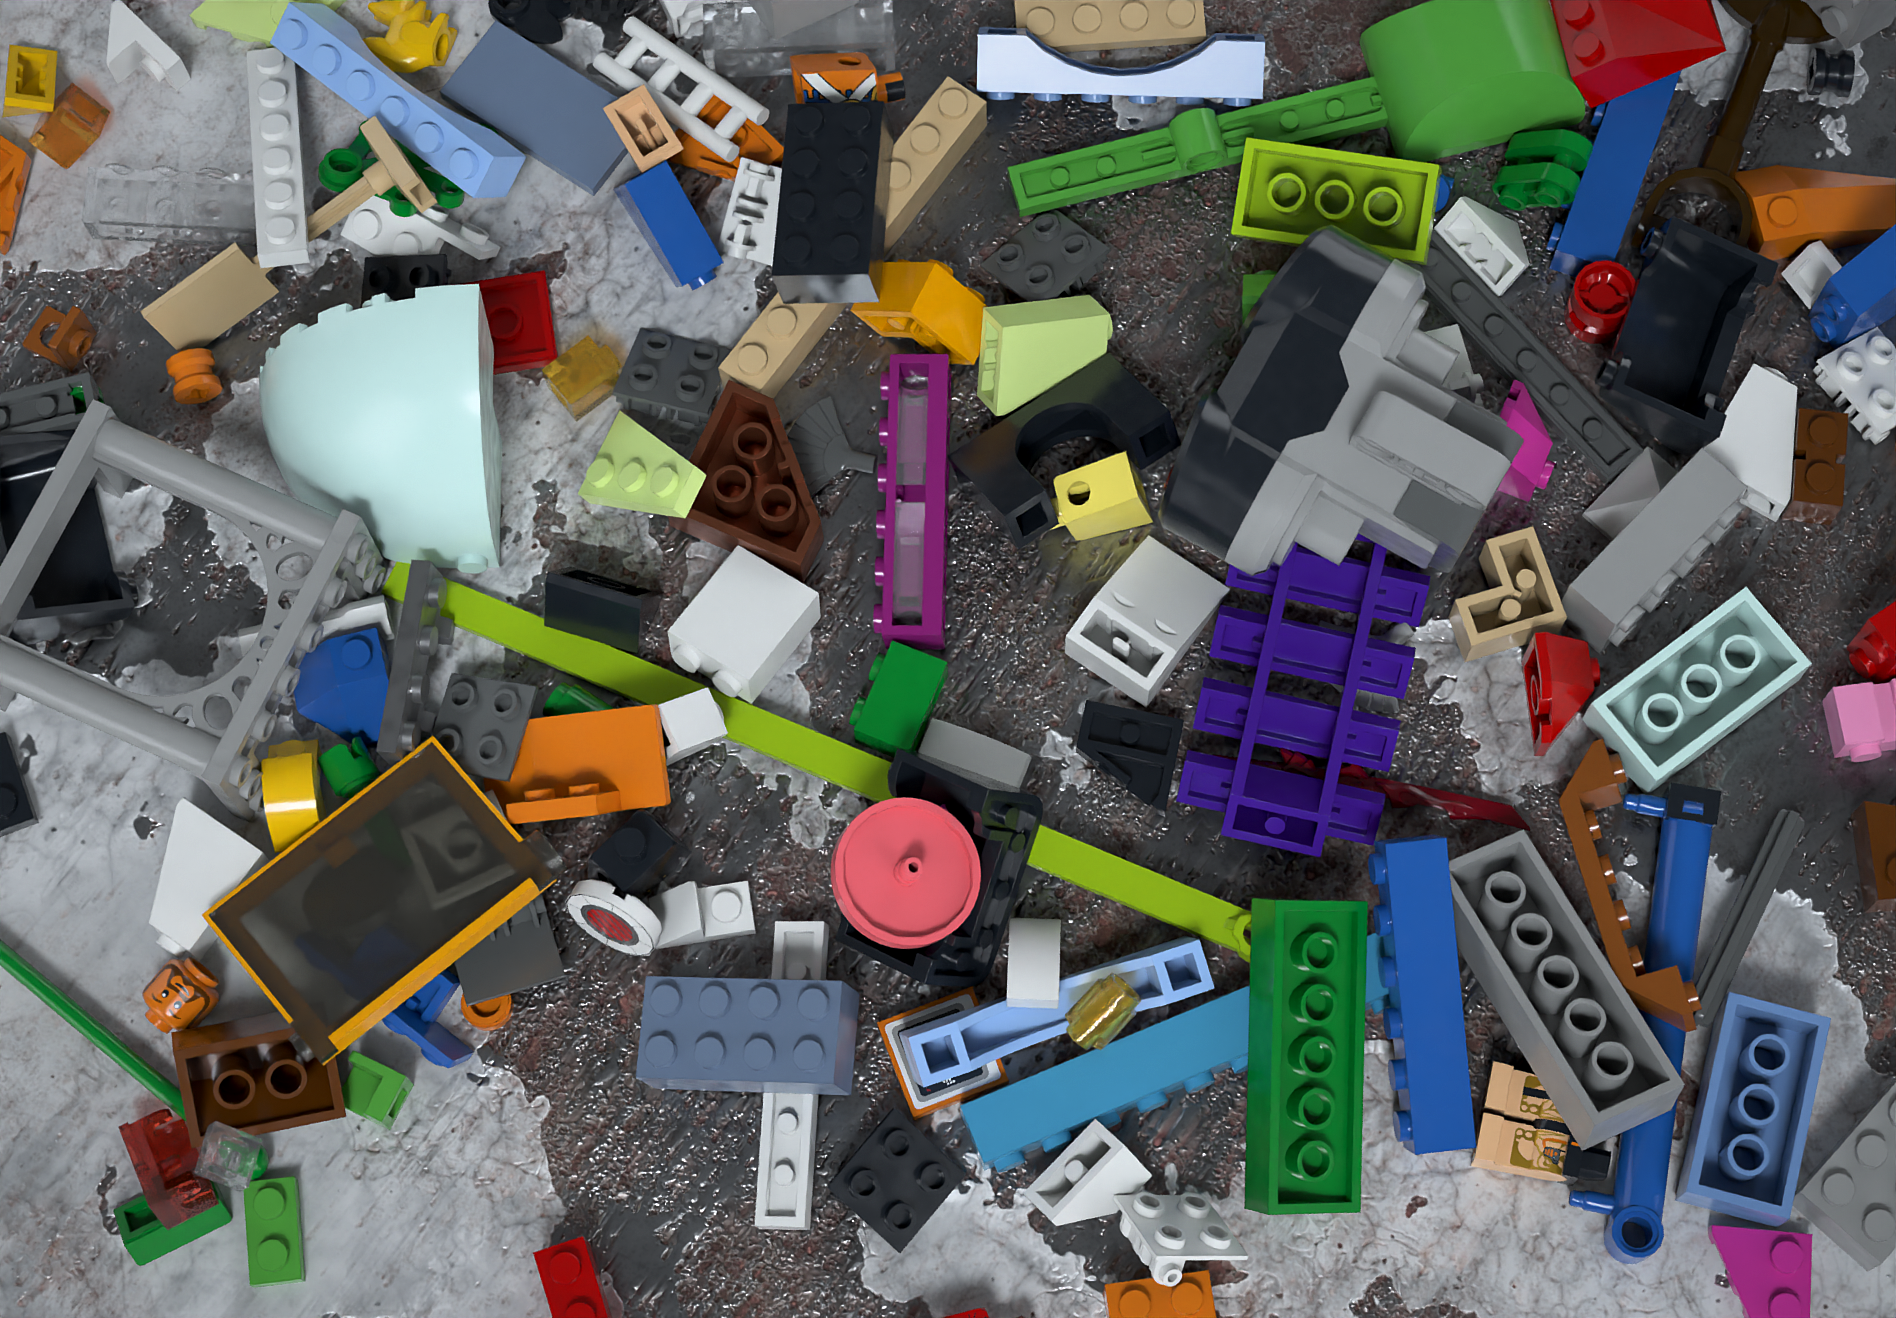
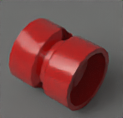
[1564,260,1636,344]

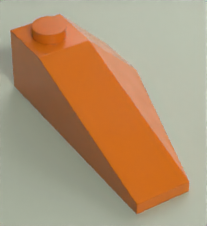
[1734,165,1896,260]

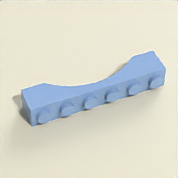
[270,2,527,198]
[899,936,1214,1087]

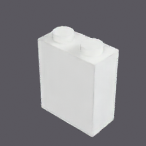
[668,545,821,704]

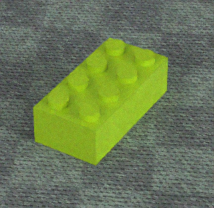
[1231,137,1442,265]

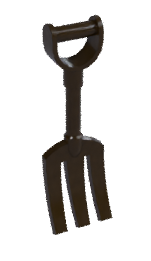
[1630,0,1836,249]

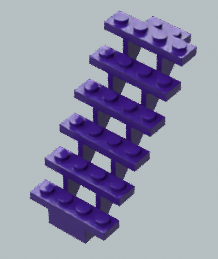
[1176,533,1431,857]

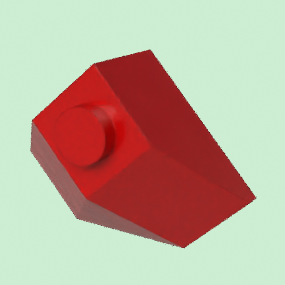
[1521,632,1600,756]

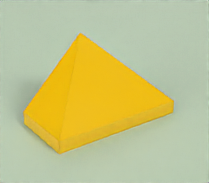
[2,44,57,118]

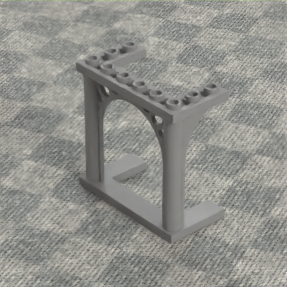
[0,399,386,823]

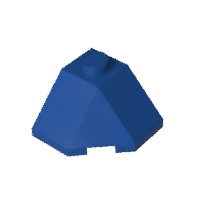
[294,627,391,746]

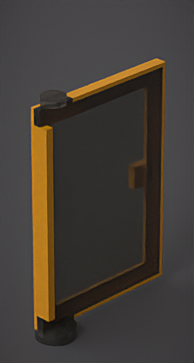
[202,736,568,1066]

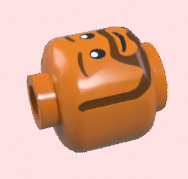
[142,957,219,1034]

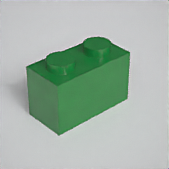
[849,640,948,758]

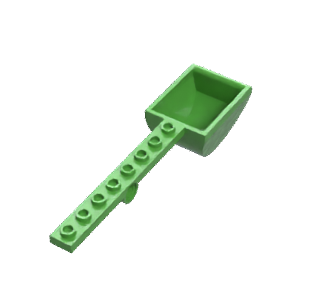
[1007,0,1585,217]

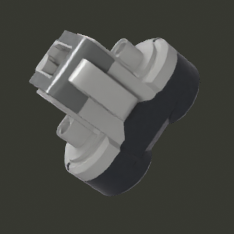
[1158,225,1524,576]

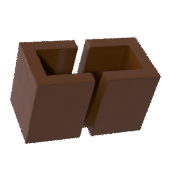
[1781,408,1849,525]

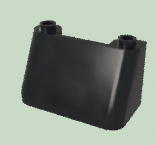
[1595,216,1779,457]
[0,429,138,646]
[835,748,1043,987]

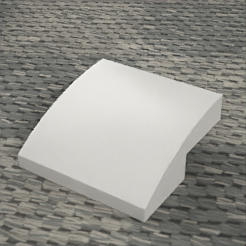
[918,718,1032,788]

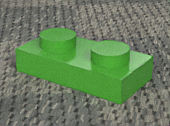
[243,1176,305,1288]

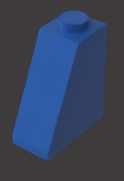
[613,161,724,291]

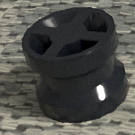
[1806,48,1855,98]

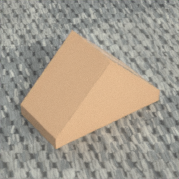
[603,84,684,173]

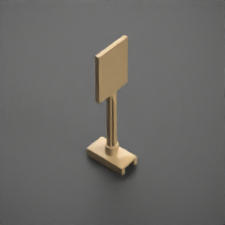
[140,116,437,352]

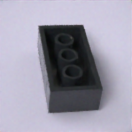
[771,101,894,304]

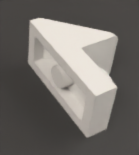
[107,0,191,91]
[649,881,756,949]

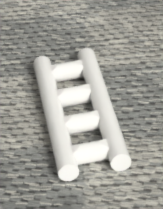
[593,16,770,162]

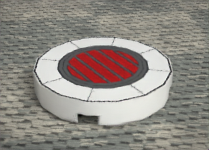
[565,879,662,956]

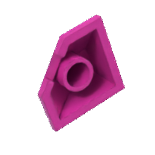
[1497,380,1555,502]

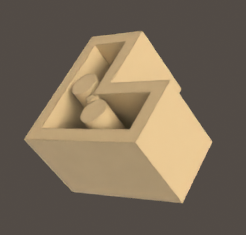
[1448,526,1567,663]

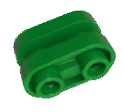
[1492,129,1593,211]

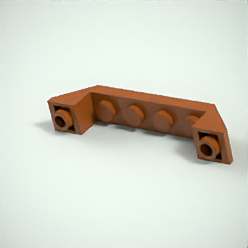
[1558,739,1702,1032]

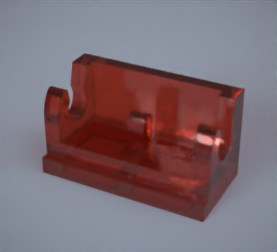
[118,1109,219,1230]

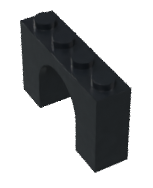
[948,353,1182,550]

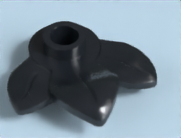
[488,0,574,45]

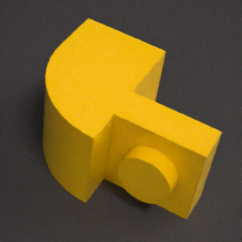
[261,739,327,853]

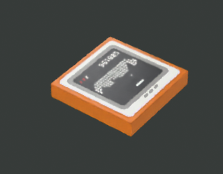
[877,987,1009,1120]

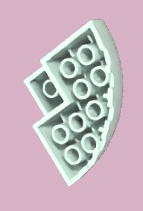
[259,284,502,574]

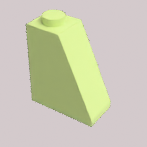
[977,295,1113,416]

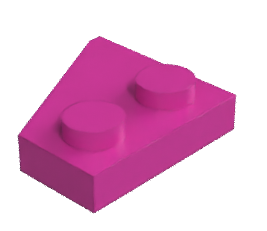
[1708,1225,1812,1318]

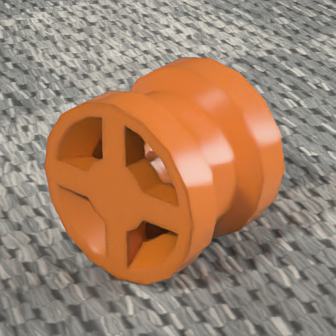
[166,348,223,405]

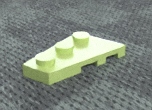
[578,410,707,519]

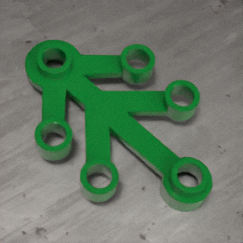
[318,120,499,217]

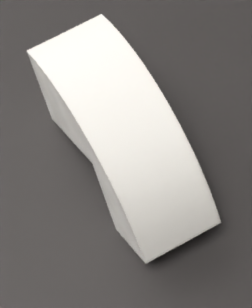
[1007,918,1061,1009]

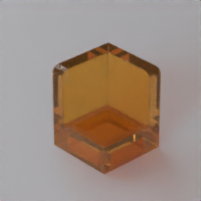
[28,83,111,169]

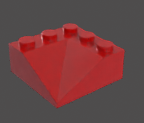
[1550,0,1727,108]

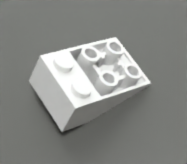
[1065,535,1230,708]

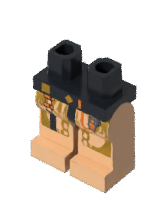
[1470,1061,1611,1186]

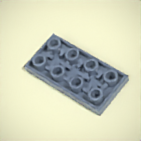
[439,21,628,196]

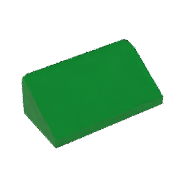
[113,1164,232,1266]

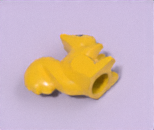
[362,0,457,74]

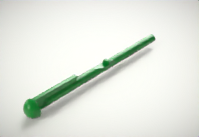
[0,939,269,1181]

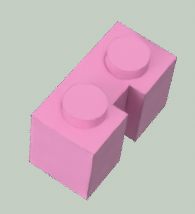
[1822,679,1896,762]

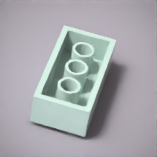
[1582,587,1812,795]

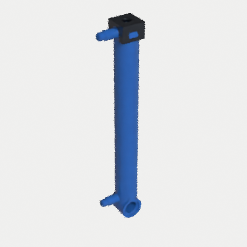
[1569,782,1721,1264]

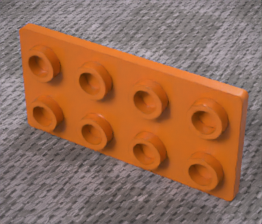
[483,704,671,824]

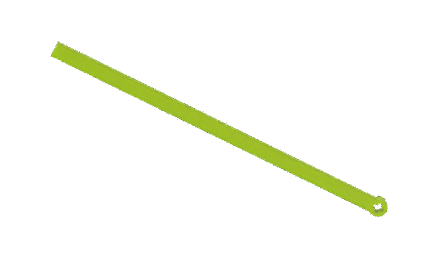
[381,561,1251,963]

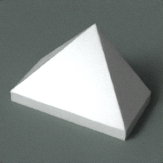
[1434,196,1530,298]
[1582,446,1678,542]

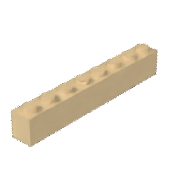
[718,76,987,399]

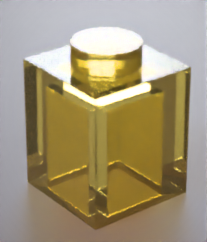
[542,335,622,422]

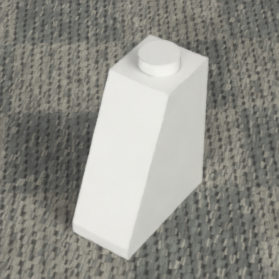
[1704,363,1797,522]
[149,797,270,961]

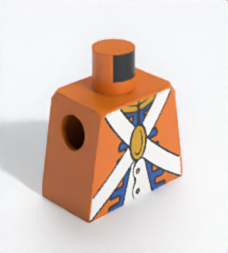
[789,52,906,104]

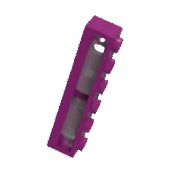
[873,354,952,649]

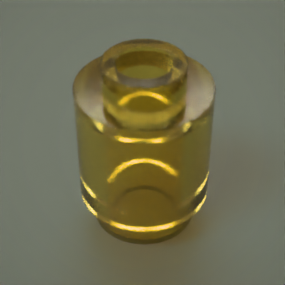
[1065,973,1141,1050]

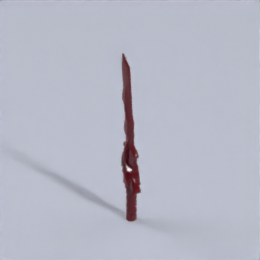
[1212,748,1531,831]

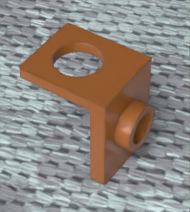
[22,305,97,373]

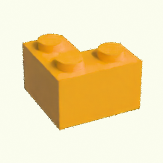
[850,259,988,365]

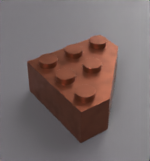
[668,380,824,583]

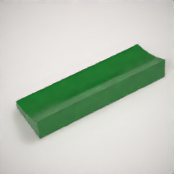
[1244,898,1368,1215]

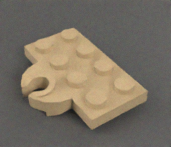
[1014,0,1206,53]

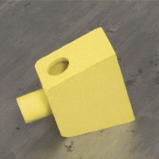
[1050,451,1153,541]

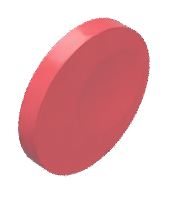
[831,797,981,949]

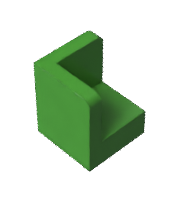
[342,1050,414,1130]

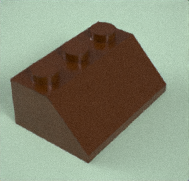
[171,1002,346,1148]

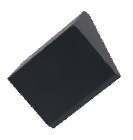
[544,566,663,653]

